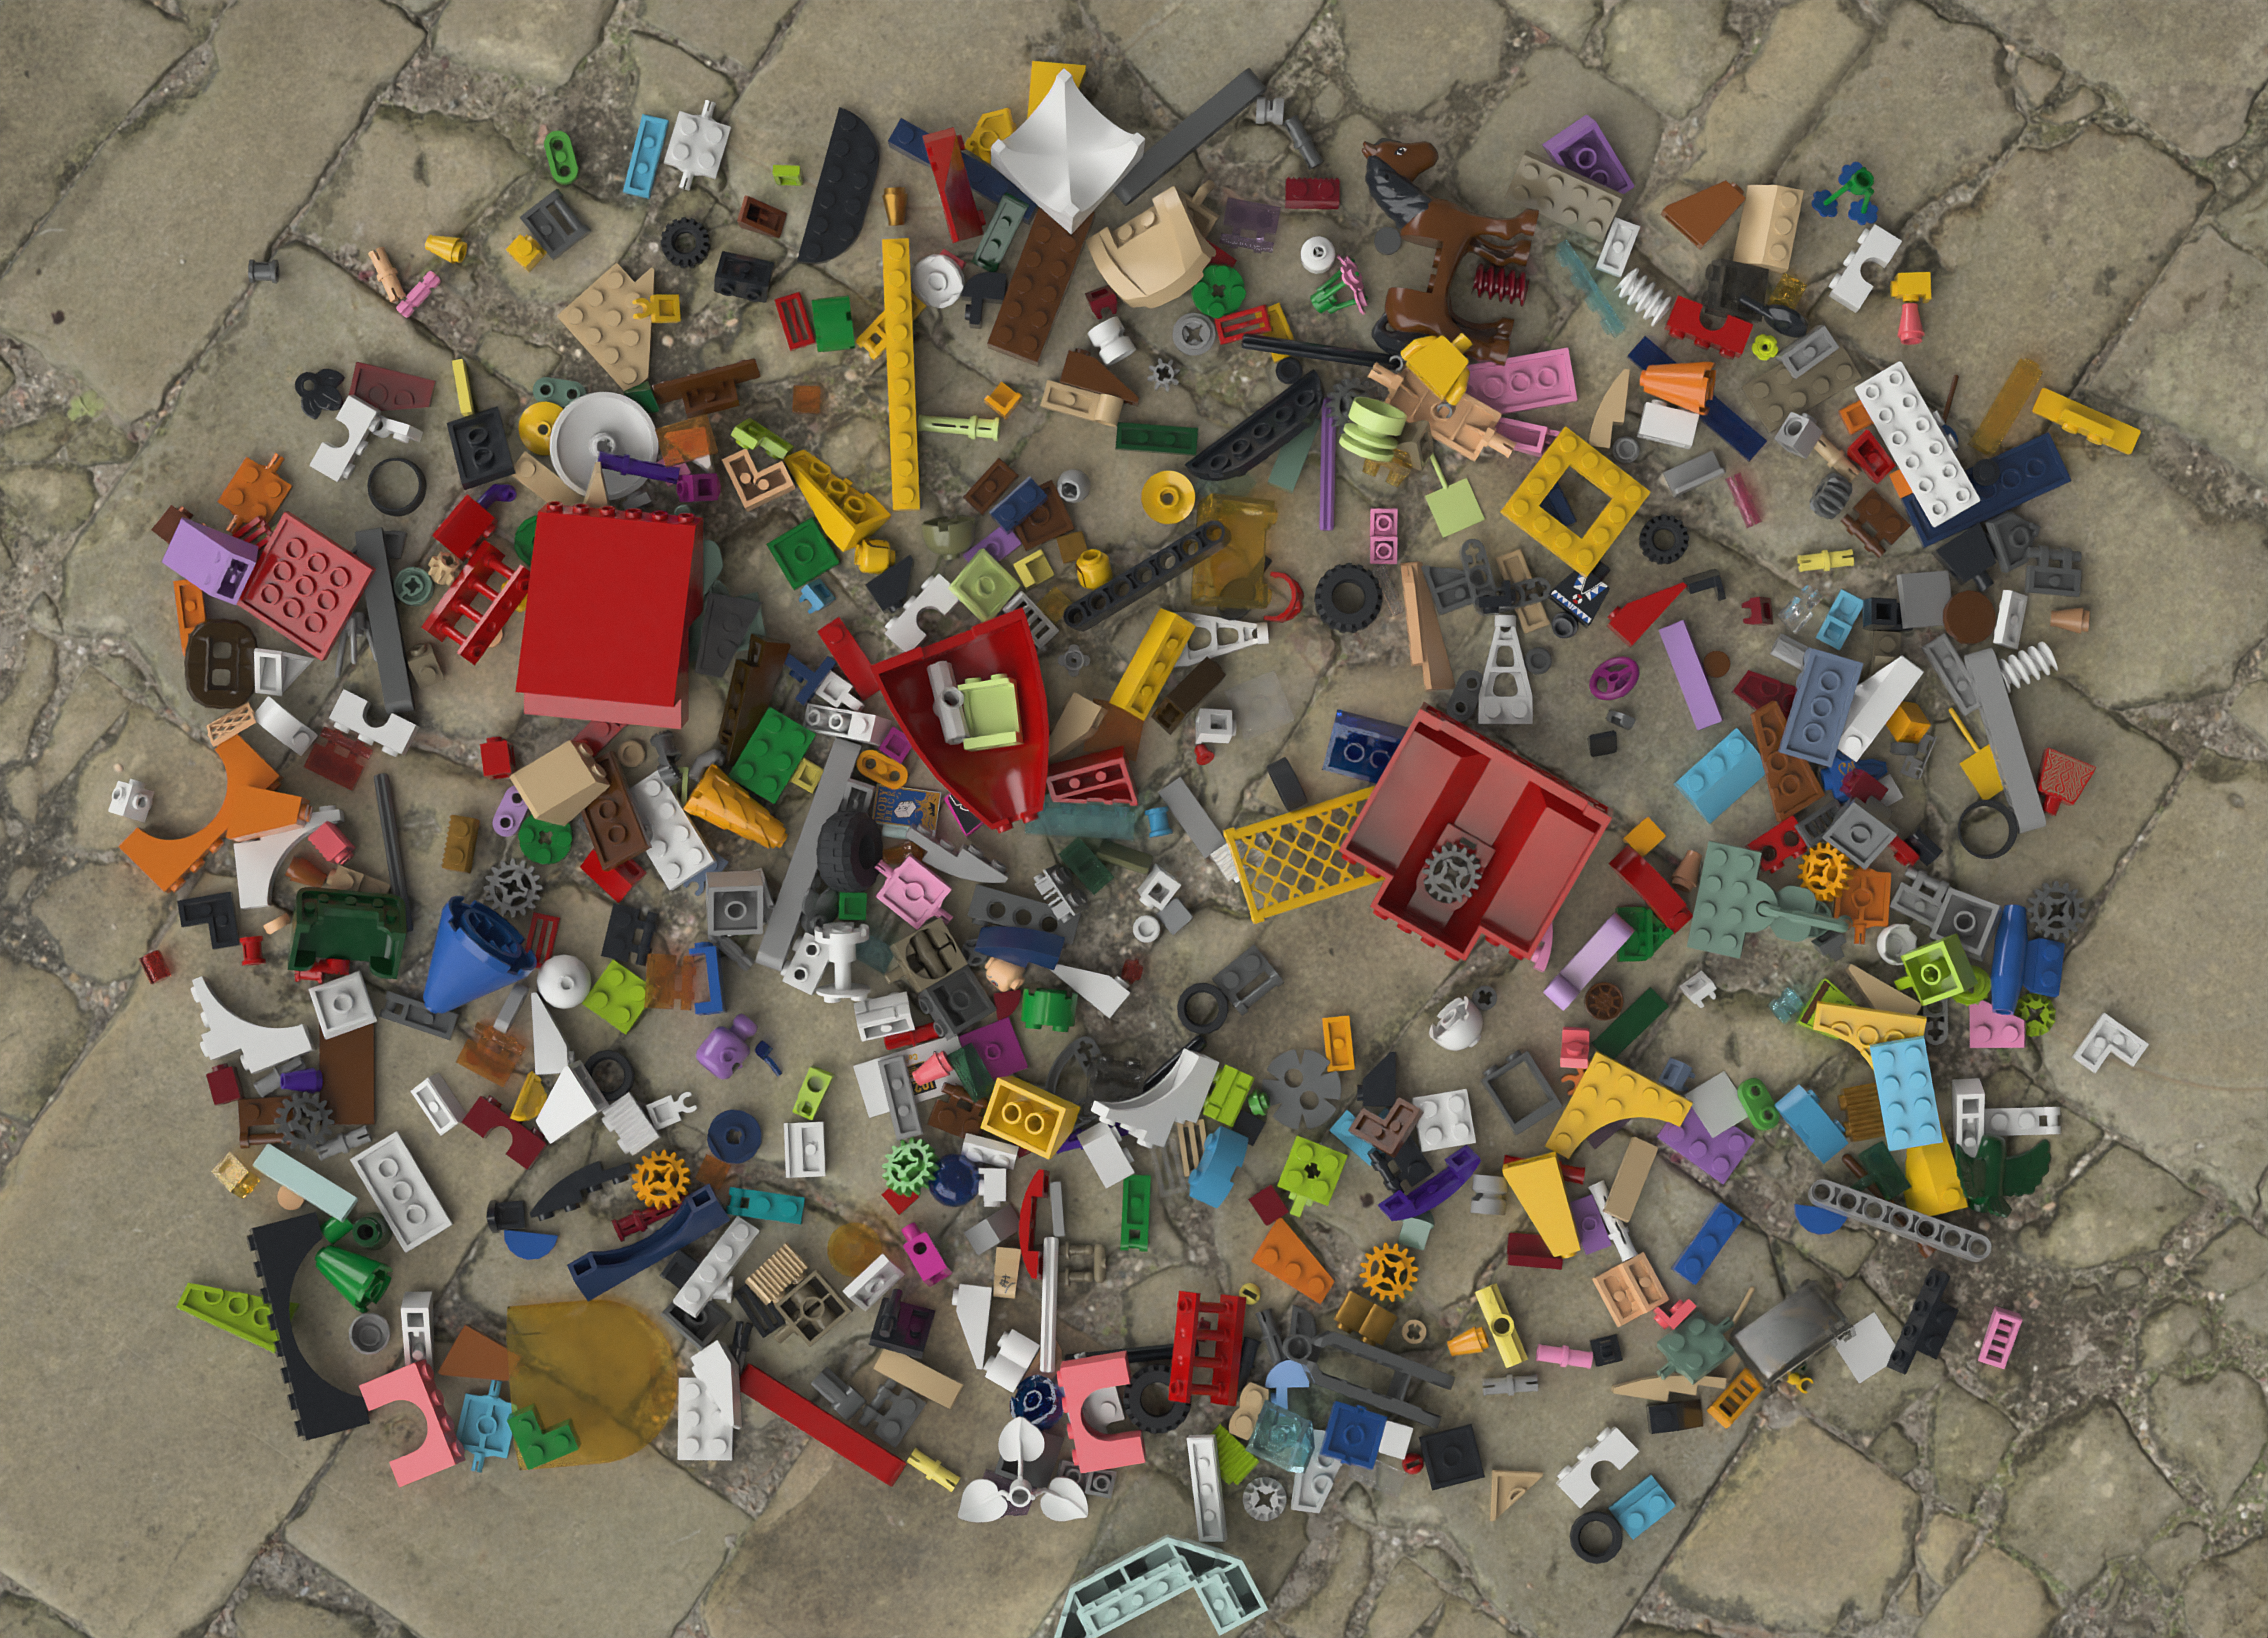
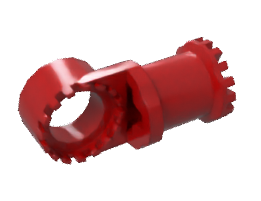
[294,958,350,984]

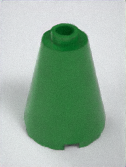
[315,1245,393,1314]

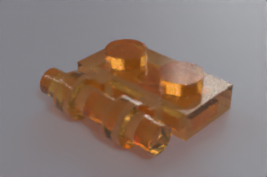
[644,953,696,1011]
[456,1022,526,1088]

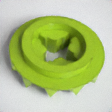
[1951,965,1991,1007]
[2013,993,2056,1037]

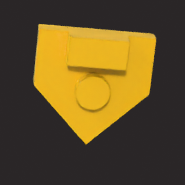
[964,108,1017,164]

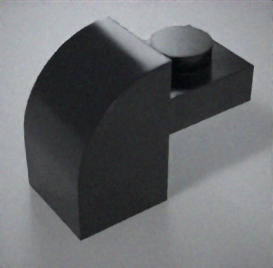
[961,272,1007,329]
[1863,597,1913,632]

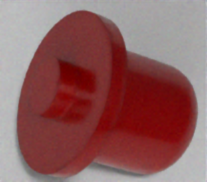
[1194,744,1214,765]

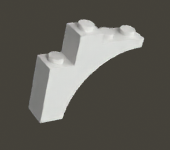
[234,805,344,910]
[191,976,316,1074]
[1091,1048,1220,1148]

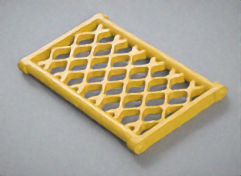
[1223,785,1385,924]

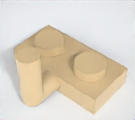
[1179,180,1220,239]

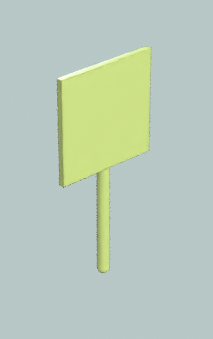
[1425,452,1485,538]

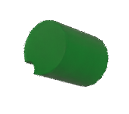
[320,1216,354,1245]

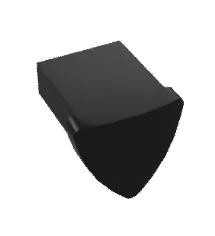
[1683,569,1726,601]
[1904,819,1943,866]
[486,1200,526,1233]

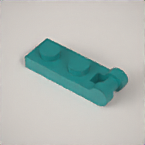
[726,1187,805,1225]

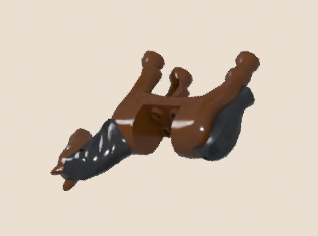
[1361,138,1539,366]

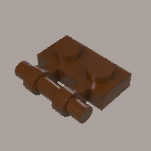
[1840,488,1911,558]
[927,1082,990,1139]

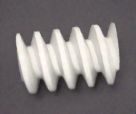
[1614,267,1672,327]
[1998,642,2058,693]

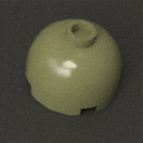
[922,515,976,560]

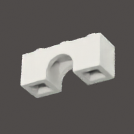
[1828,224,1902,313]
[309,395,381,482]
[885,574,961,652]
[329,689,420,757]
[1556,1426,1639,1509]

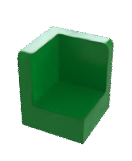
[839,892,868,921]

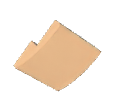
[1592,1252,1669,1327]

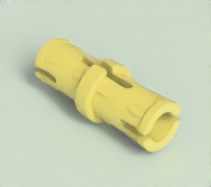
[1797,549,1854,572]
[906,1448,961,1492]

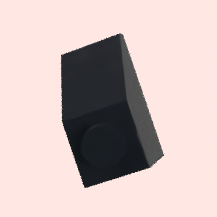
[865,555,914,614]
[1357,1052,1396,1107]
[1646,1399,1703,1434]

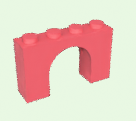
[1057,1351,1147,1473]
[359,1359,466,1487]

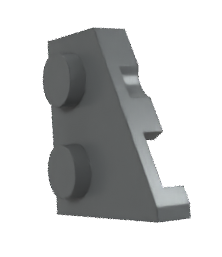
[1421,565,1485,616]

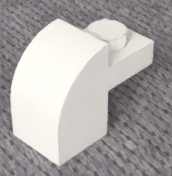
[254,696,318,756]

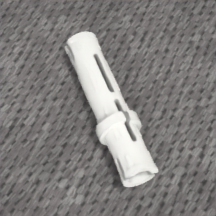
[1588,1180,1638,1262]

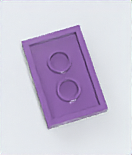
[1656,1097,1755,1185]

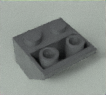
[994,1429,1064,1488]

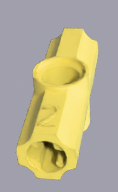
[1475,1283,1528,1368]

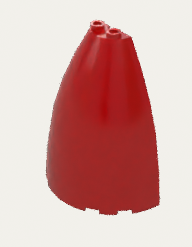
[870,607,1049,834]

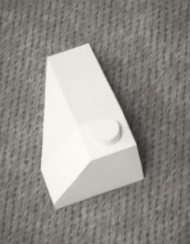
[1838,655,1924,762]

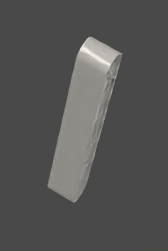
[1964,648,2046,834]
[1808,1179,1992,1262]

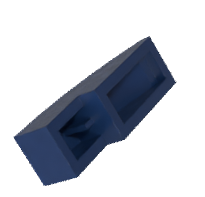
[974,926,1065,970]

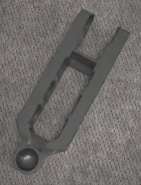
[1282,1330,1455,1429]

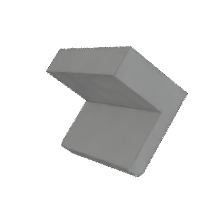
[1775,325,1840,379]
[1663,450,1726,498]

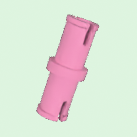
[1536,1344,1593,1369]

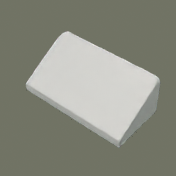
[411,1073,467,1136]

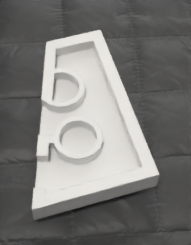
[1291,1427,1342,1513]

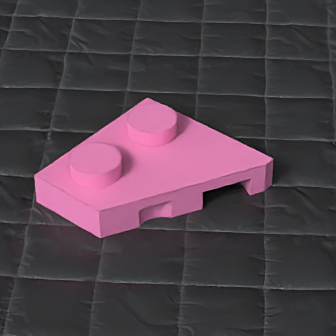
[1969,1000,2026,1048]

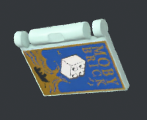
[872,784,941,840]

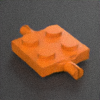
[217,453,293,534]
[1833,865,1891,945]

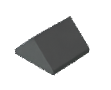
[660,1301,731,1351]

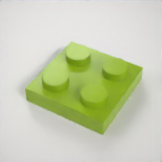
[581,959,658,1035]

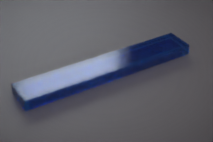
[1627,336,1767,462]

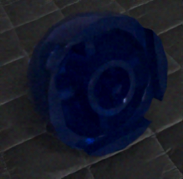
[927,1153,981,1208]
[1010,1375,1064,1431]

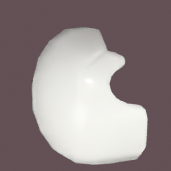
[1877,924,1917,965]

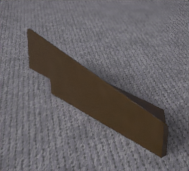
[718,633,791,766]

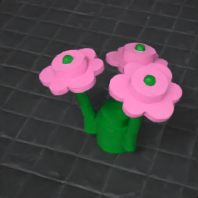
[1310,254,1368,315]

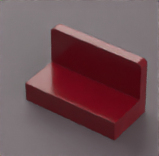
[1506,1232,1563,1270]

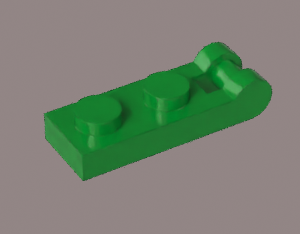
[1120,1175,1151,1252]

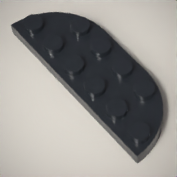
[797,107,879,265]
[1184,369,1325,481]

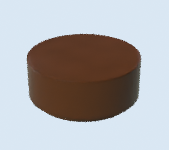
[1702,651,1730,678]

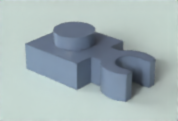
[683,847,729,896]

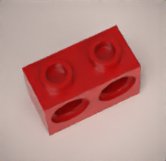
[480,737,517,780]
[1745,815,1808,874]

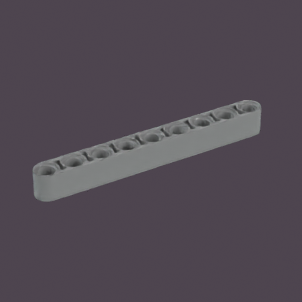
[755,737,862,972]

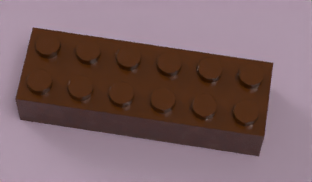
[987,207,1095,367]

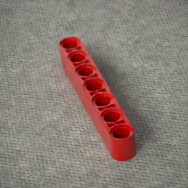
[739,1363,907,1487]

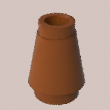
[285,856,327,888]

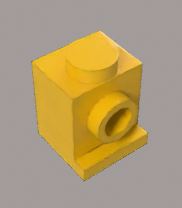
[506,234,547,273]
[1890,272,1932,303]

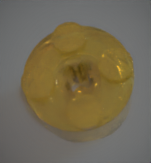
[827,1222,883,1277]

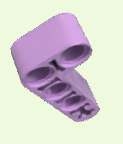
[1543,912,1635,1011]

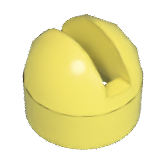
[1239,1283,1261,1305]

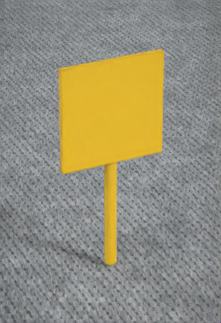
[1949,708,2003,800]

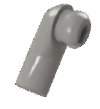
[688,749,726,781]

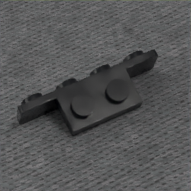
[1887,1268,1959,1375]

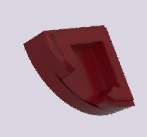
[994,990,1021,1020]

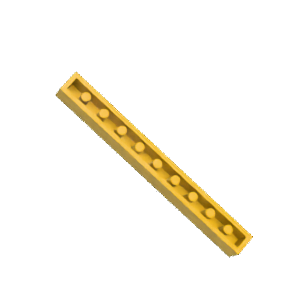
[882,238,920,512]

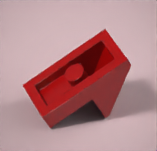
[1847,429,1896,484]

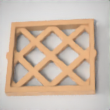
[206,701,256,747]

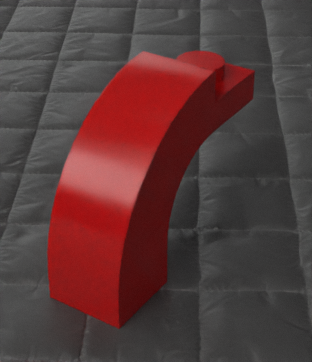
[1608,845,1693,935]

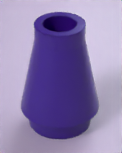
[280,1067,323,1094]

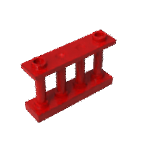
[421,540,530,666]
[1168,1291,1246,1406]

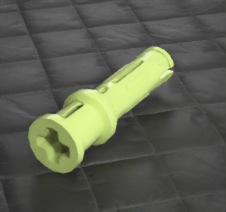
[918,414,1001,442]

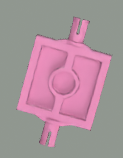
[874,854,953,930]

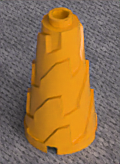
[683,764,788,849]

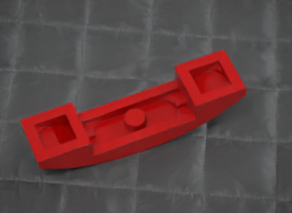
[1019,1169,1050,1280]

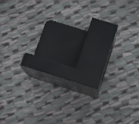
[659,1249,701,1290]

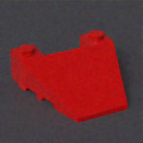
[922,127,986,243]

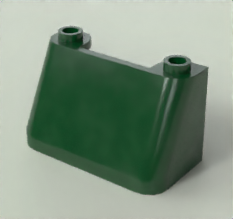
[288,887,406,980]

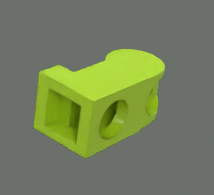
[792,1065,835,1121]

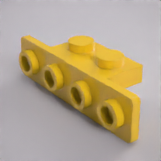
[2032,388,2141,455]

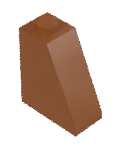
[1660,180,1746,250]
[437,1324,525,1381]

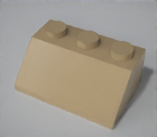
[1732,185,1804,275]

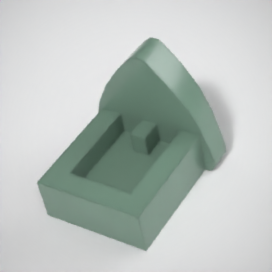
[1398,1210,1435,1250]

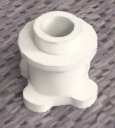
[709,1276,735,1303]

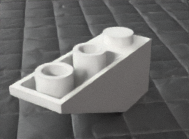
[803,703,892,746]
[690,1340,742,1430]

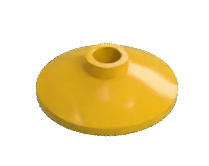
[518,402,564,456]
[1141,471,1195,524]

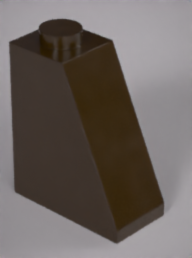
[1151,656,1227,735]

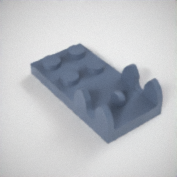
[1778,647,1864,768]

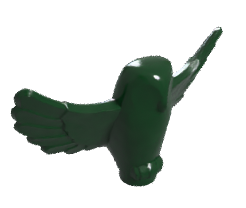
[1955,1133,2051,1218]

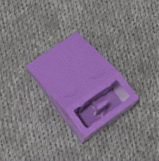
[162,517,258,605]

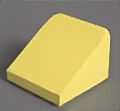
[790,757,824,794]

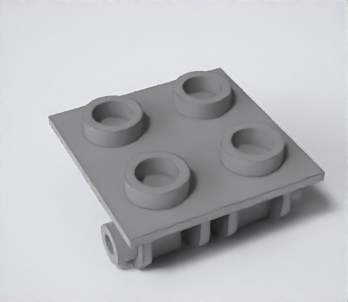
[1034,863,1090,923]

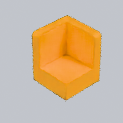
[984,381,1023,420]
[1886,701,1931,744]
[1622,816,1666,857]

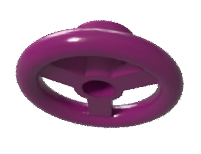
[1589,657,1640,701]

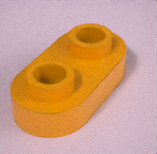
[857,750,908,790]

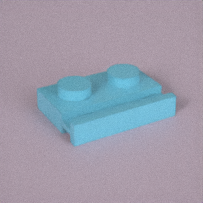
[1608,1474,1676,1540]

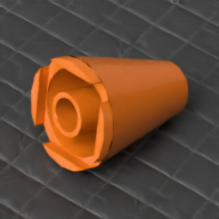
[1640,361,1716,415]

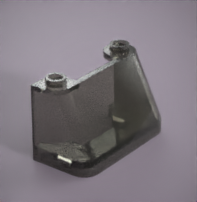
[1728,1279,1856,1398]

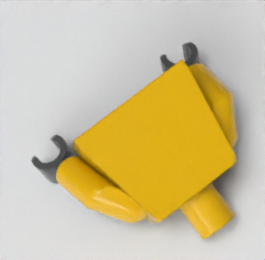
[1389,333,1472,418]

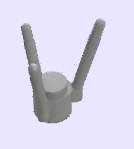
[335,612,377,678]

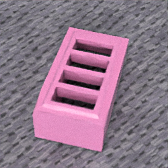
[1978,1306,2023,1369]

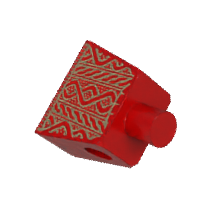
[2036,747,2096,816]

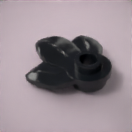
[295,369,345,420]

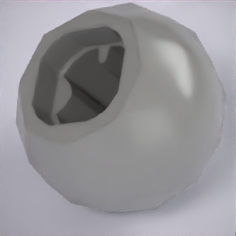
[1057,469,1091,503]

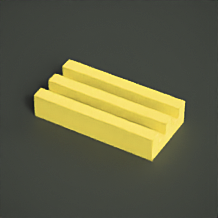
[452,359,475,417]

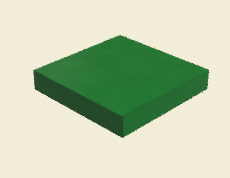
[766,517,841,591]

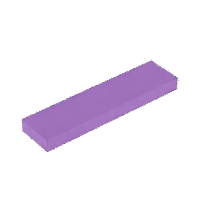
[1659,620,1724,731]

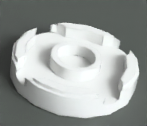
[911,254,965,308]

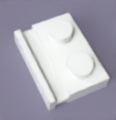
[784,1122,826,1178]

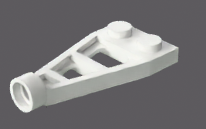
[1173,612,1269,668]
[1478,615,1533,724]

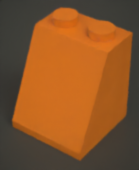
[226,784,313,842]

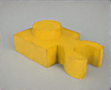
[632,295,681,323]

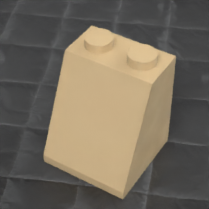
[510,740,610,826]

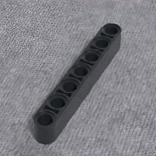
[1063,520,1232,632]

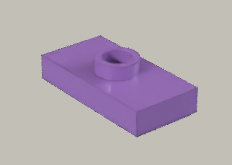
[963,527,1022,563]
[1570,1194,1612,1255]

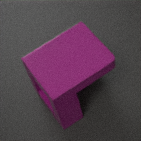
[878,727,912,764]

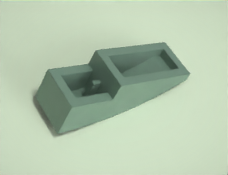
[1267,418,1321,494]

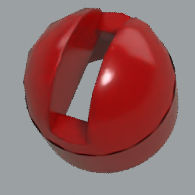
[1402,1452,1424,1475]

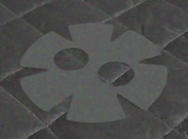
[1262,1049,1341,1129]

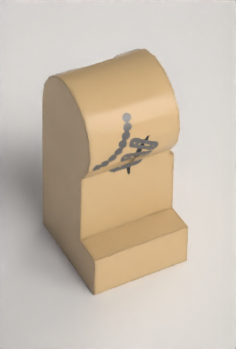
[993,1247,1021,1299]

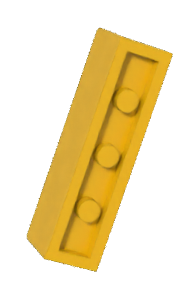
[1109,608,1196,721]

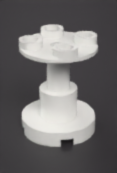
[814,922,871,1003]

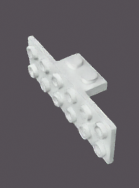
[1855,361,1981,527]

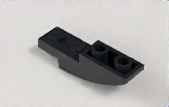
[530,1161,634,1221]

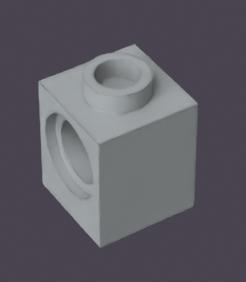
[1774,412,1823,459]

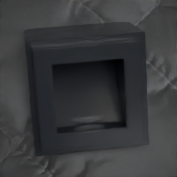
[1587,730,1617,757]

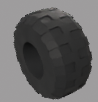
[816,811,883,893]

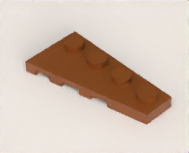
[1750,701,1825,822]

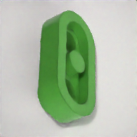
[544,131,579,185]
[1737,1078,1780,1131]

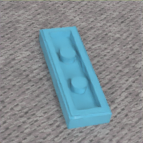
[623,114,669,199]

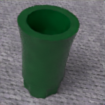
[352,1212,392,1250]

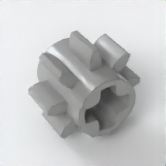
[1147,358,1180,392]

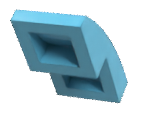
[1816,588,1863,651]

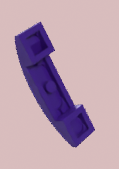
[1378,1144,1481,1221]

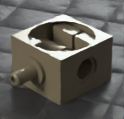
[884,917,968,994]
[774,1269,853,1347]

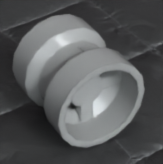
[1256,97,1284,125]

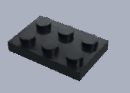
[447,406,516,490]

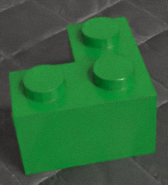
[507,1403,581,1470]

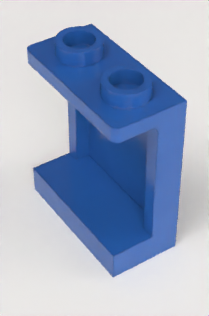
[689,942,727,1016]

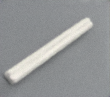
[1040,1237,1059,1373]

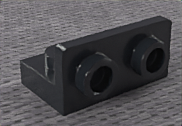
[714,251,775,303]

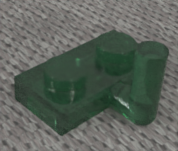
[1849,1141,1911,1201]

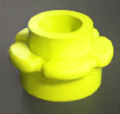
[1752,334,1778,361]

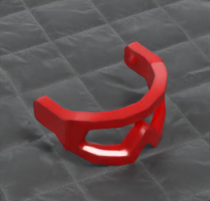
[1263,571,1304,623]

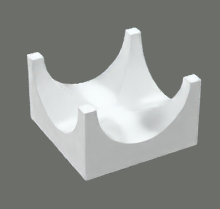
[991,68,1145,235]

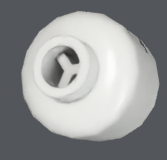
[1300,236,1336,274]

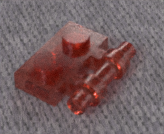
[303,727,373,791]

